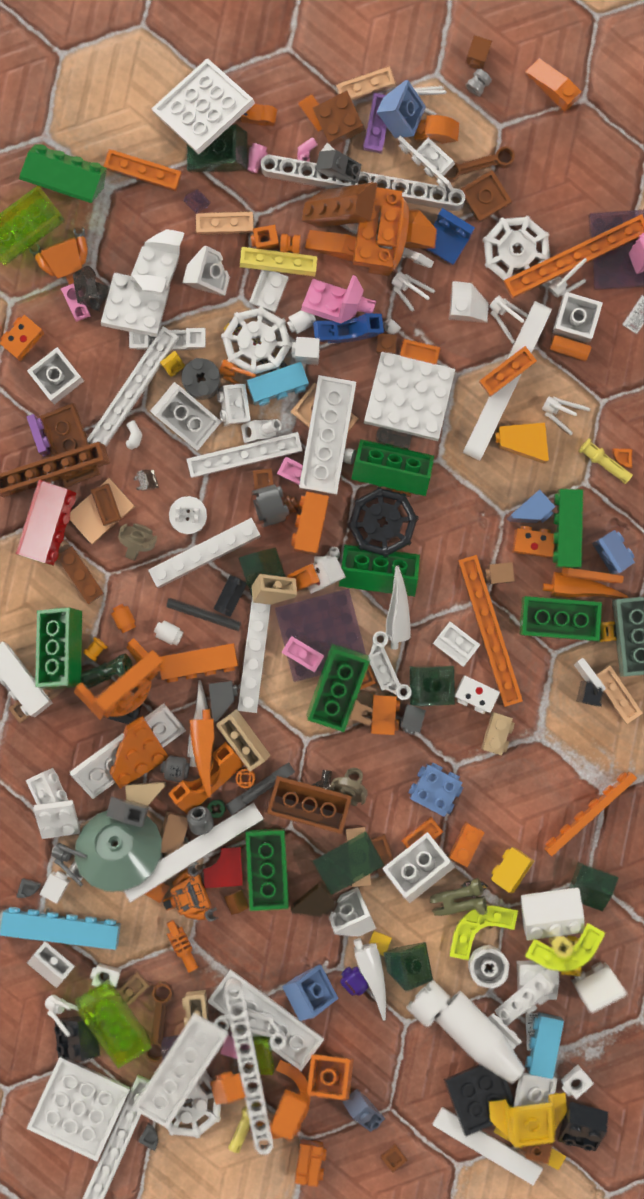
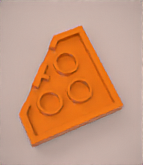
[110,716,169,789]

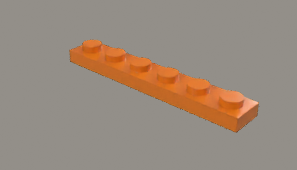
[544,772,637,857]

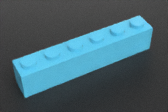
[0,907,121,950]

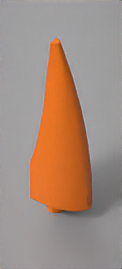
[542,572,628,599]
[189,709,214,797]

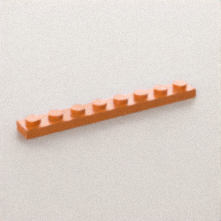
[504,214,644,299]
[458,555,523,707]

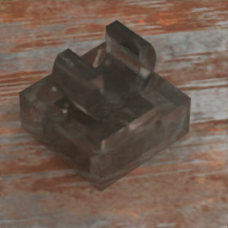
[134,470,159,491]

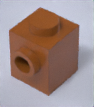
[521,1143,553,1164]

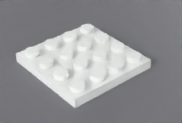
[152,58,255,155]
[364,352,455,441]
[27,1056,131,1161]

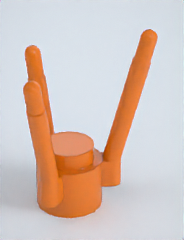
[219,359,258,396]

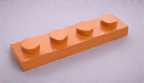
[103,149,182,191]

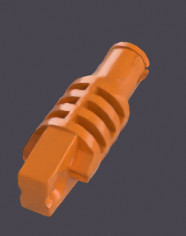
[166,920,199,973]

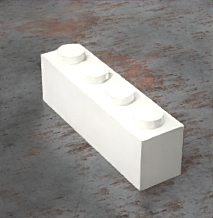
[0,642,53,717]

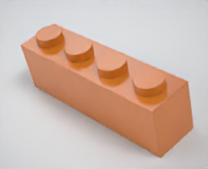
[160,643,239,683]

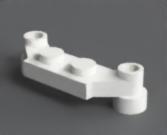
[368,631,412,700]
[214,1006,286,1050]

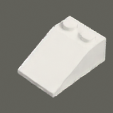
[150,382,222,451]
[571,962,627,1013]

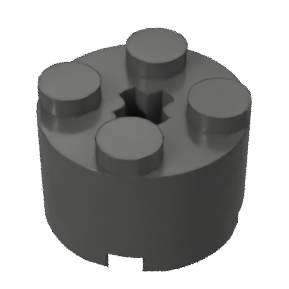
[181,358,221,400]
[252,484,289,528]

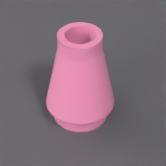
[247,143,267,173]

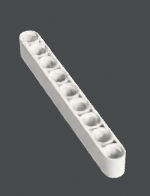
[463,301,552,461]
[225,978,273,1154]

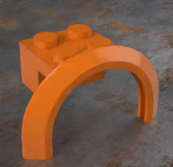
[249,1059,310,1140]

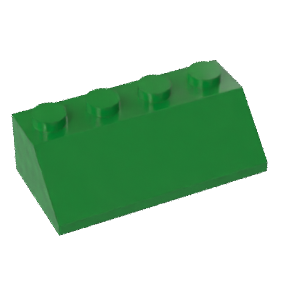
[19,144,107,203]
[351,439,434,496]
[552,489,583,569]
[339,544,420,597]

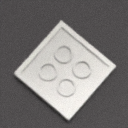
[101,273,170,337]

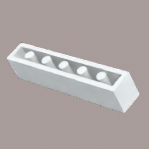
[148,518,261,588]

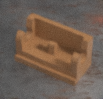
[350,700,373,726]
[160,811,188,854]

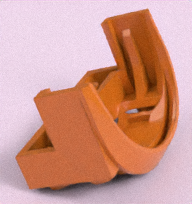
[353,187,409,276]
[74,638,163,720]

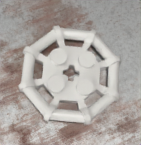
[483,216,551,280]
[221,306,292,374]
[166,1070,221,1139]

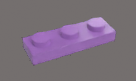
[363,93,387,154]

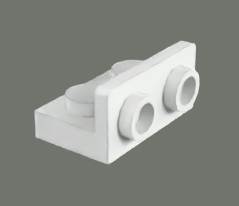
[217,384,251,426]
[26,768,69,805]

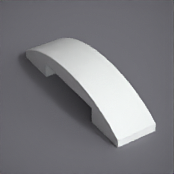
[129,328,206,350]

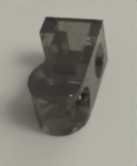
[73,266,103,306]
[375,427,412,450]

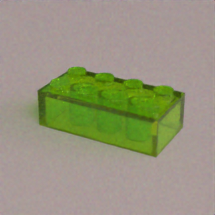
[0,185,65,266]
[75,979,152,1069]

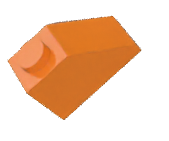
[405,210,437,248]

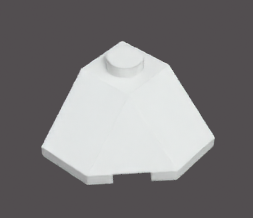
[183,246,230,296]
[449,281,489,323]
[329,887,376,937]

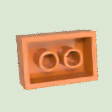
[291,491,329,556]

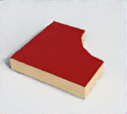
[203,846,243,888]

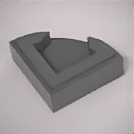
[16,878,42,898]
[138,1123,158,1151]

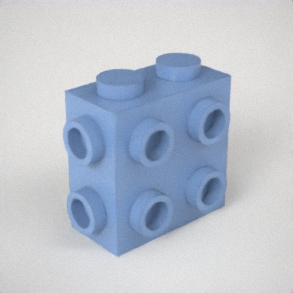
[408,763,463,817]

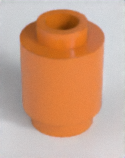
[111,604,136,633]

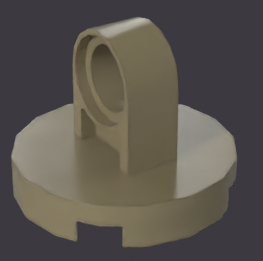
[118,523,157,561]
[329,768,368,806]

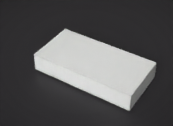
[574,658,606,695]

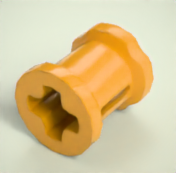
[599,621,617,642]
[83,636,108,662]

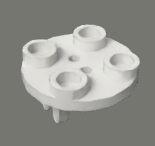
[169,496,207,534]

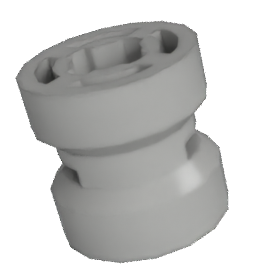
[465,69,492,97]

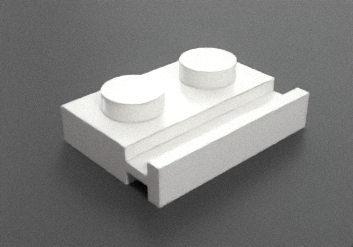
[249,270,289,313]
[433,622,480,667]

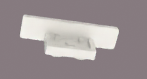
[397,136,455,192]
[495,971,554,1026]

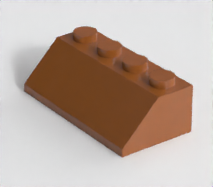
[302,182,377,228]
[267,776,352,834]

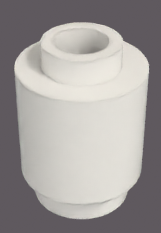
[287,311,316,334]
[154,620,184,646]

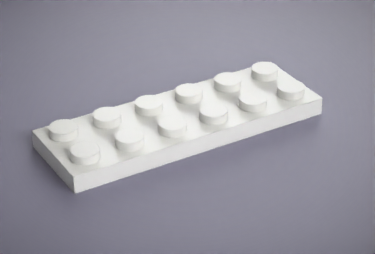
[299,375,356,495]
[70,703,186,799]
[207,969,324,1071]
[133,1013,228,1128]

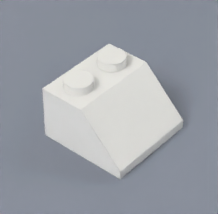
[517,960,559,1000]

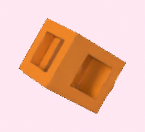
[250,224,279,250]

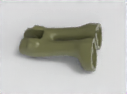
[430,878,487,916]

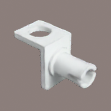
[241,419,282,443]

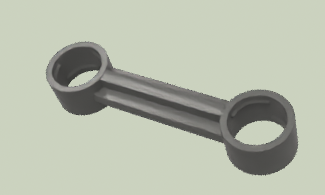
[225,762,295,815]

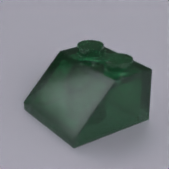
[409,665,455,706]
[569,862,619,911]

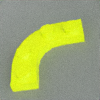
[449,905,518,960]
[525,924,605,972]

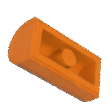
[549,335,591,362]

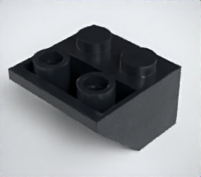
[54,1015,100,1062]
[558,1102,608,1151]

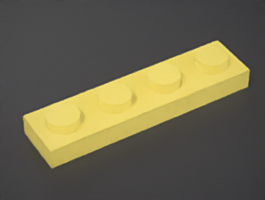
[240,247,317,276]

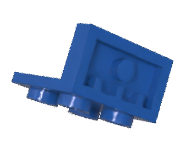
[425,208,475,265]

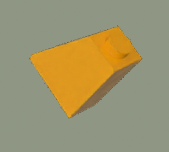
[495,423,549,463]

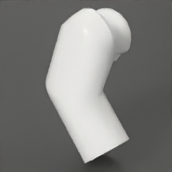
[126,420,142,450]
[314,546,340,562]

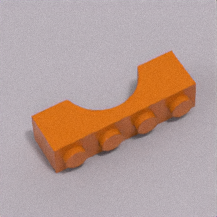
[168,742,245,815]

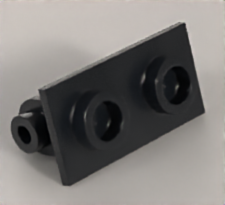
[213,575,247,617]

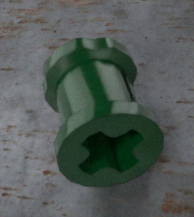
[208,799,226,818]

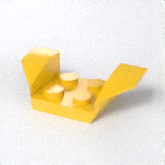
[489,1093,567,1147]

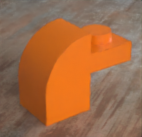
[414,115,460,144]

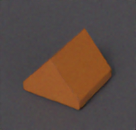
[224,889,249,915]

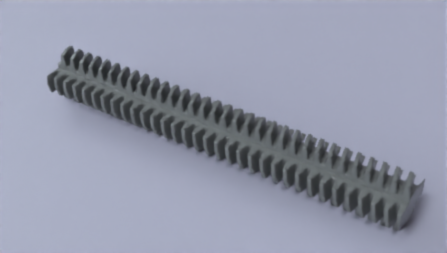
[166,598,241,632]

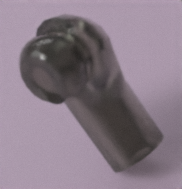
[312,770,332,790]

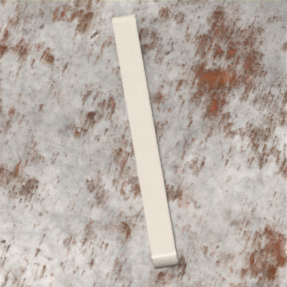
[261,155,465,211]

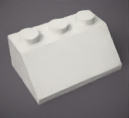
[382,832,455,903]
[521,887,585,940]

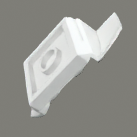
[131,229,184,294]

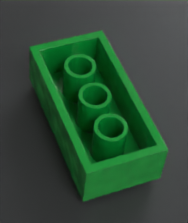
[519,596,602,641]
[35,607,82,689]
[306,643,370,732]
[245,828,289,911]

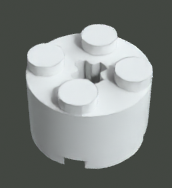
[468,945,509,988]
[406,980,451,1027]

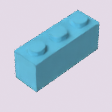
[247,362,309,406]
[525,1012,564,1079]

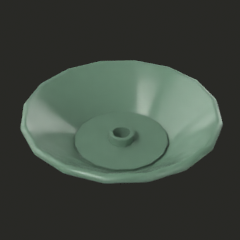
[74,810,162,892]

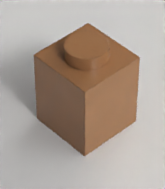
[485,562,515,585]

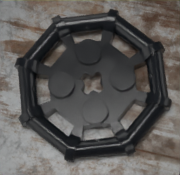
[347,487,419,558]

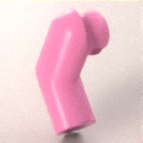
[297,138,317,162]

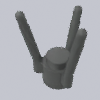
[52,843,87,887]

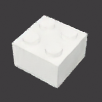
[552,292,603,344]
[27,347,84,404]

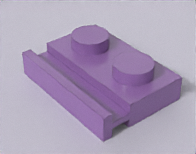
[26,414,50,456]

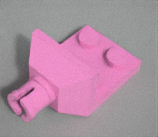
[301,275,376,323]

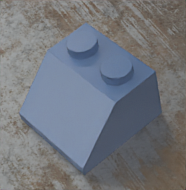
[377,80,426,138]
[507,490,555,523]
[592,530,635,575]
[282,964,339,1021]

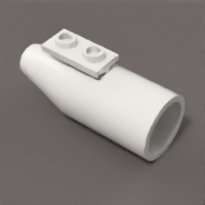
[435,991,525,1083]

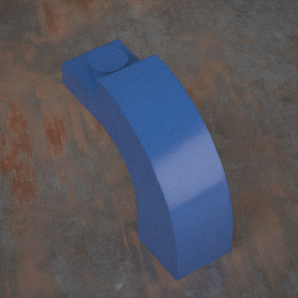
[313,313,384,343]

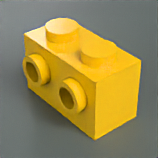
[491,847,535,893]

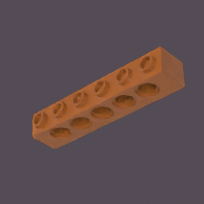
[0,442,110,498]

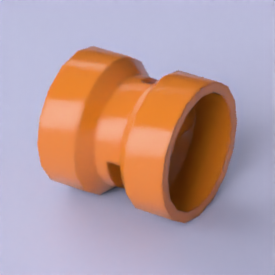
[280,234,301,254]
[236,768,256,788]

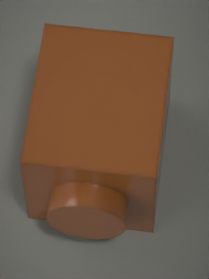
[466,35,492,69]

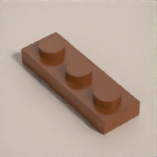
[58,546,105,604]

